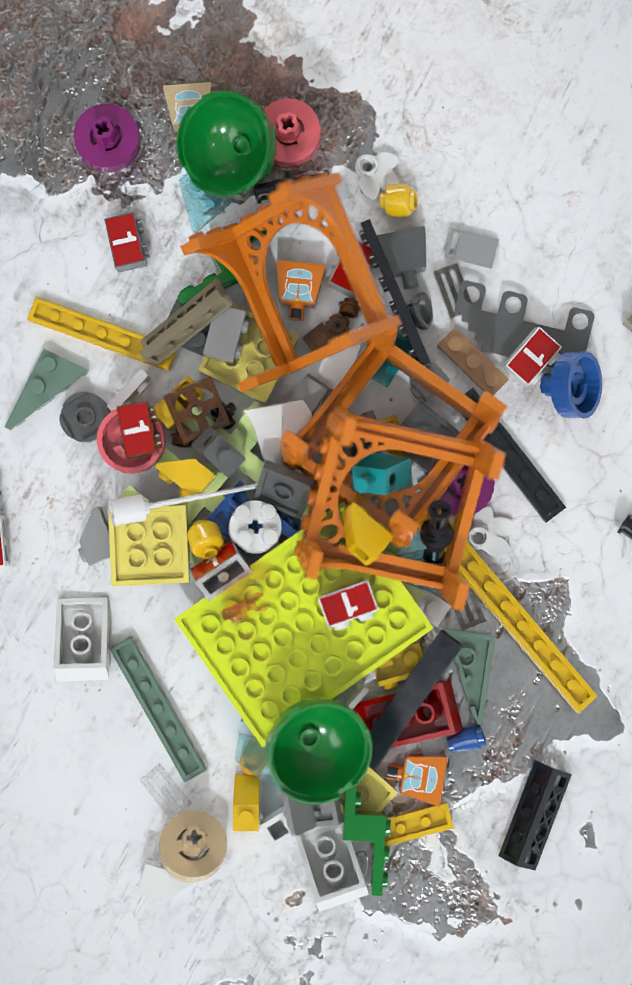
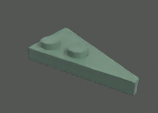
[4,349,88,430]
[446,628,495,725]

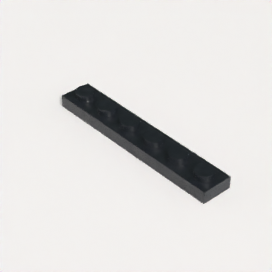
[358,219,430,366]

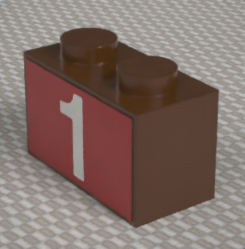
[116,401,163,460]

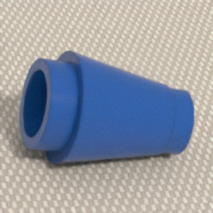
[447,724,486,753]

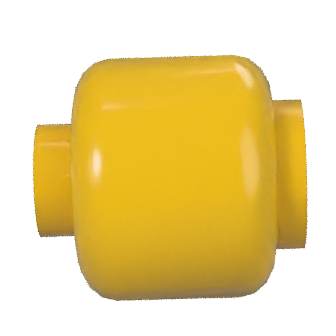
[379,184,418,217]
[187,520,224,559]

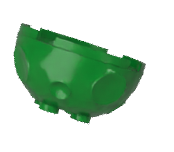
[177,90,277,197]
[265,698,372,804]

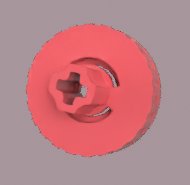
[264,98,321,168]
[97,409,166,474]

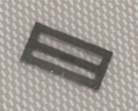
[433,263,472,319]
[453,587,486,631]

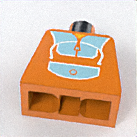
[277,260,325,321]
[386,754,448,806]

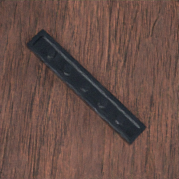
[459,388,566,523]
[369,630,463,770]

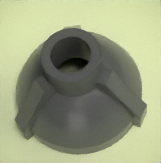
[406,292,433,330]

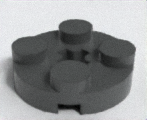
[59,392,111,443]

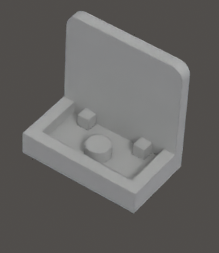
[281,792,344,836]

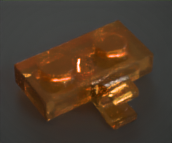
[220,592,270,623]

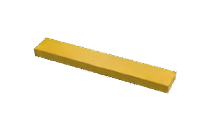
[27,297,178,372]

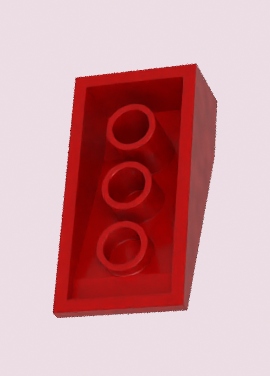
[353,679,463,748]

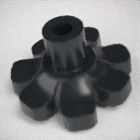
[210,401,236,429]

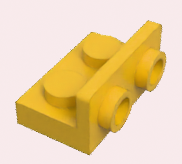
[374,642,423,690]

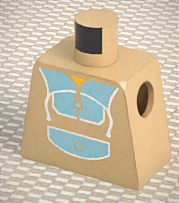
[163,82,213,132]

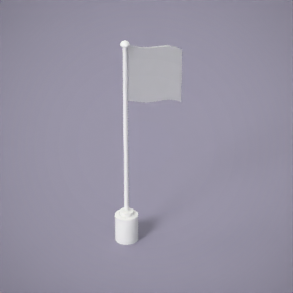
[109,400,323,526]

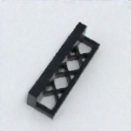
[498,760,572,871]

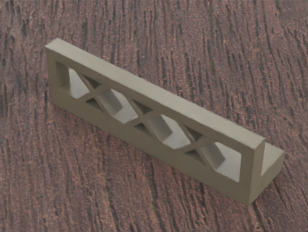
[139,278,234,366]

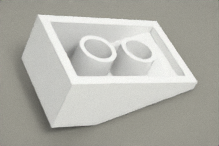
[54,597,110,682]
[295,819,368,911]

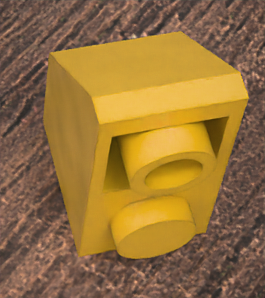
[155,375,206,431]
[155,459,217,500]
[342,502,394,566]

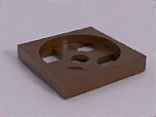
[163,376,231,444]

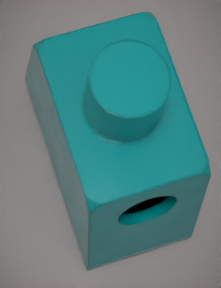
[352,453,412,495]

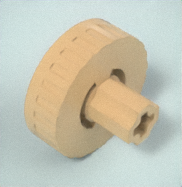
[159,811,227,883]

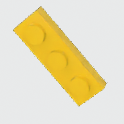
[385,802,454,846]

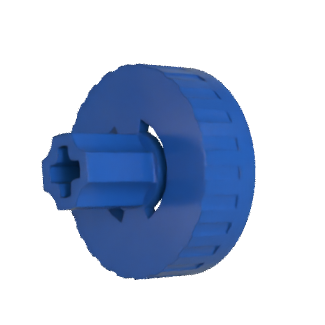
[540,352,602,419]

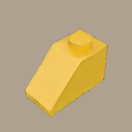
[233,774,260,831]

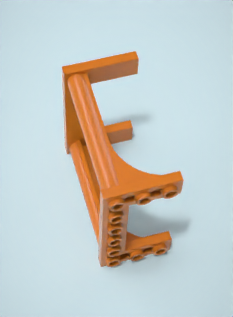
[180,171,401,393]
[281,327,508,548]
[294,406,506,611]

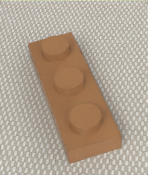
[437,327,509,396]

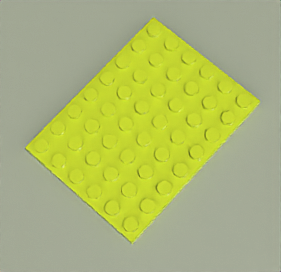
[174,502,433,748]

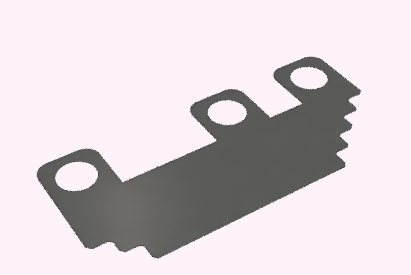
[454,280,595,368]

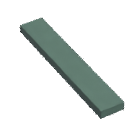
[109,636,207,783]

